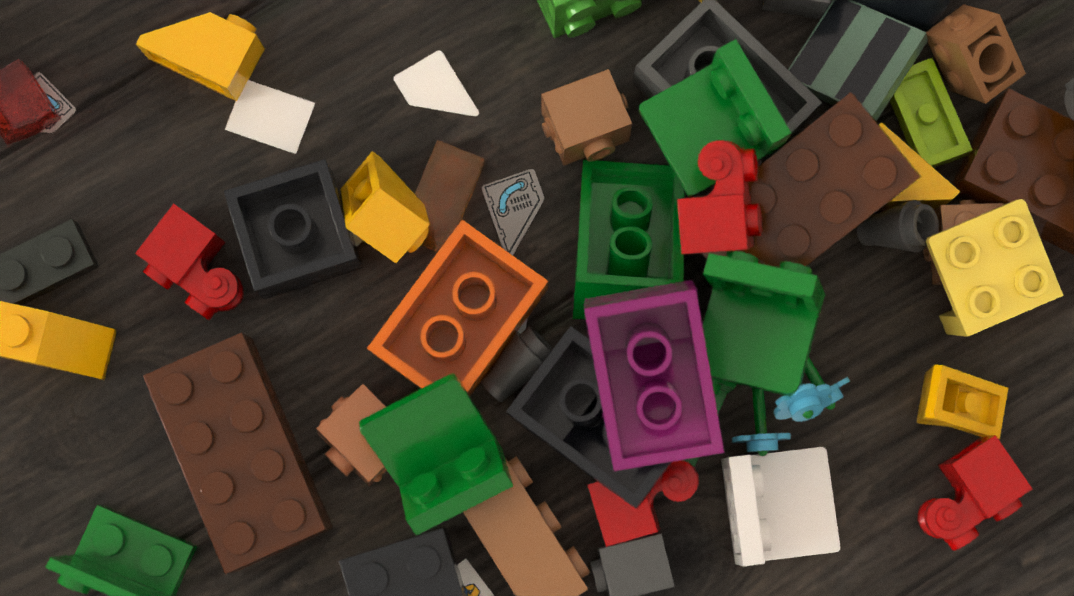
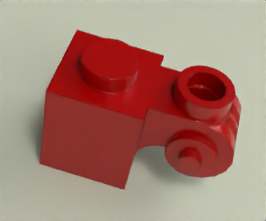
[677,140,762,254]
[135,204,244,321]
[917,435,1032,551]
[588,460,699,547]

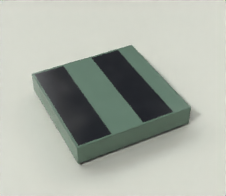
[788,0,928,121]

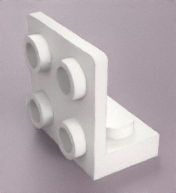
[721,447,840,566]

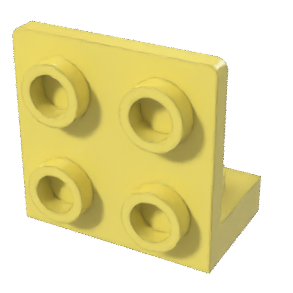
[926,199,1064,337]

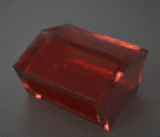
[0,58,61,145]

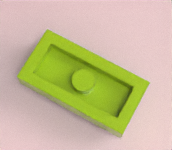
[890,58,972,168]

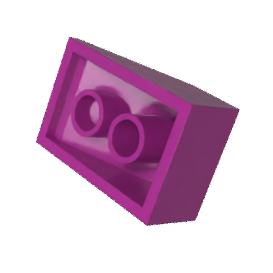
[584,280,724,471]

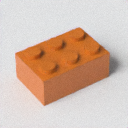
[367,220,548,396]

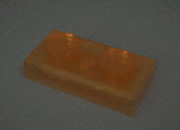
[415,140,485,252]

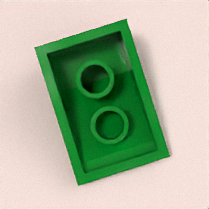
[573,160,684,320]

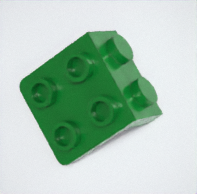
[702,250,825,396]

